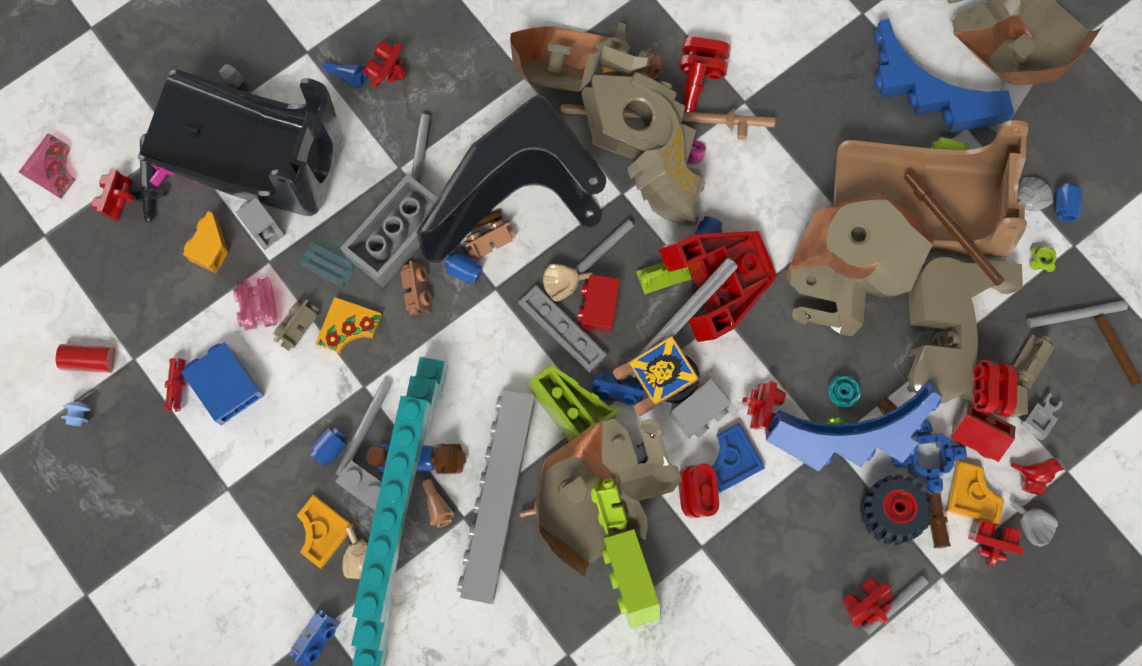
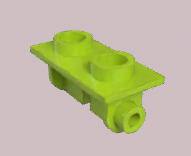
[636,262,692,295]
[591,476,628,536]

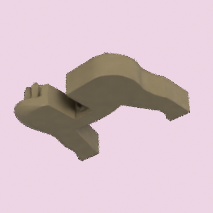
[907,257,1028,418]

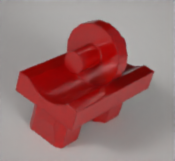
[362,40,406,89]
[91,169,135,221]
[742,381,786,430]
[968,519,1024,566]
[843,578,893,628]

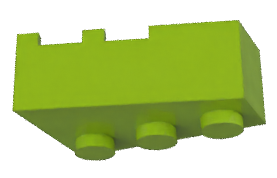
[528,365,620,442]
[601,529,660,629]

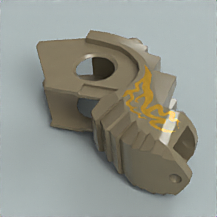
[581,72,706,226]

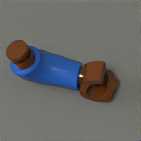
[366,443,466,474]

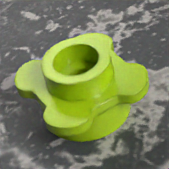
[1030,246,1056,272]

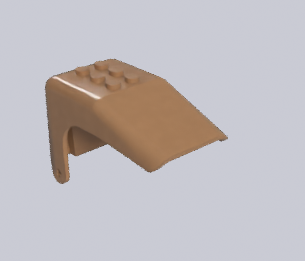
[834,120,1029,258]

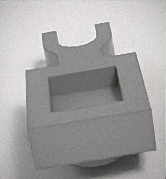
[1020,393,1063,441]

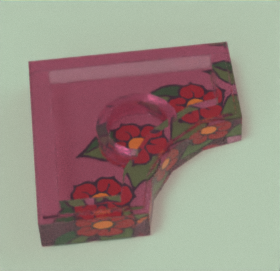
[19,133,76,199]

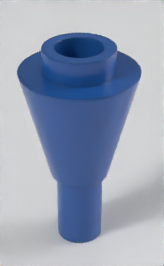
[323,61,367,89]

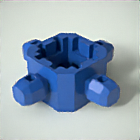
[891,419,967,493]

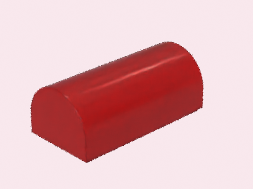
[55,344,115,373]

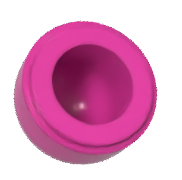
[687,140,706,164]

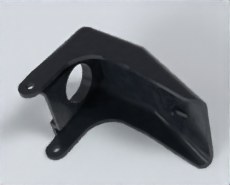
[138,69,343,216]
[416,95,607,263]

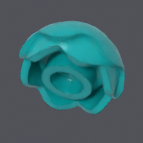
[828,376,861,407]

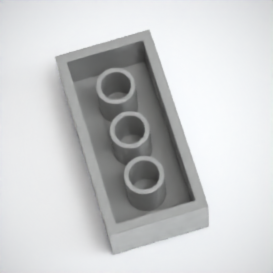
[340,174,438,288]

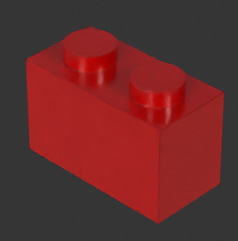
[577,275,620,334]
[951,402,1016,462]

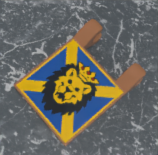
[613,336,699,416]

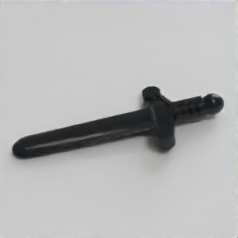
[130,134,168,222]

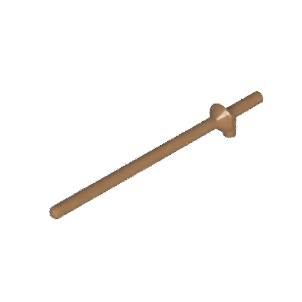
[560,104,775,140]

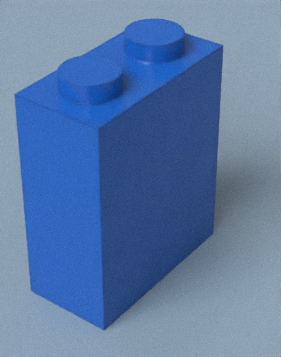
[181,342,264,426]

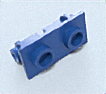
[591,372,645,405]
[290,609,341,666]

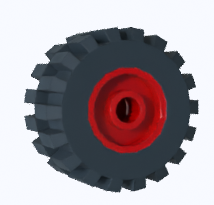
[860,474,933,545]

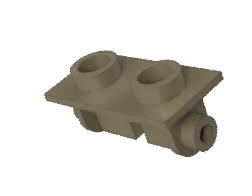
[273,299,319,351]
[1013,334,1055,390]

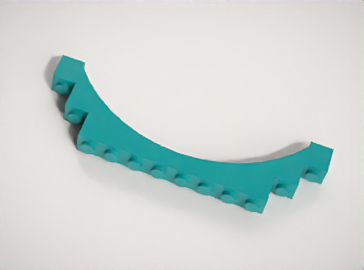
[351,357,448,666]

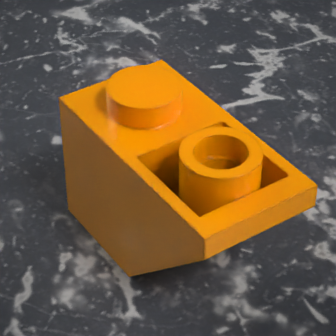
[183,211,228,274]

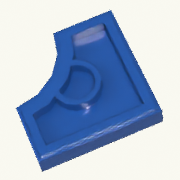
[712,423,765,493]

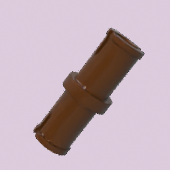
[926,493,951,549]

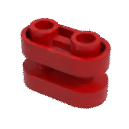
[679,37,731,80]
[972,360,1018,417]
[678,463,720,518]

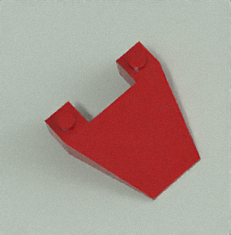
[658,231,777,342]

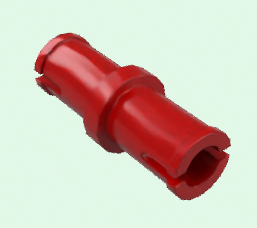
[682,60,707,112]
[164,358,186,412]

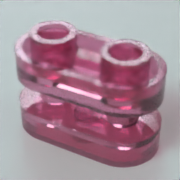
[233,276,277,331]

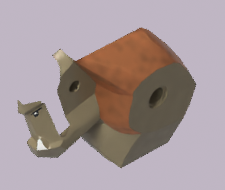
[947,0,1103,86]
[510,22,657,92]
[784,195,934,337]
[536,418,681,577]

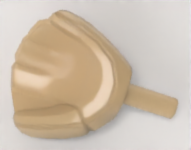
[543,263,593,302]
[343,526,368,579]

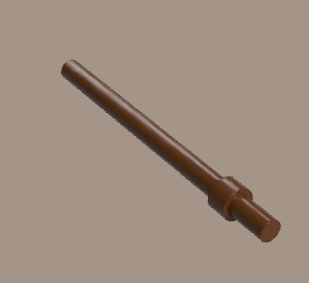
[904,172,1004,286]

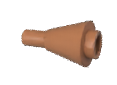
[422,479,455,527]

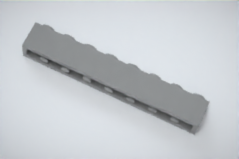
[457,390,535,604]

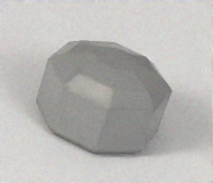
[219,64,244,88]

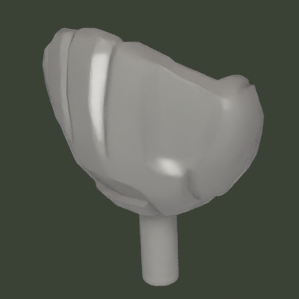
[1017,177,1053,211]
[1010,500,1058,547]

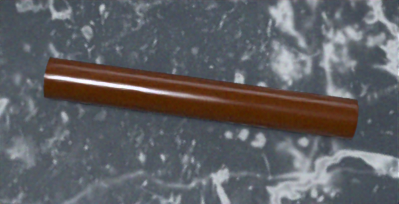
[1095,315,1142,387]

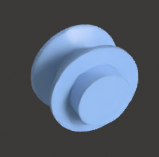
[61,402,91,426]

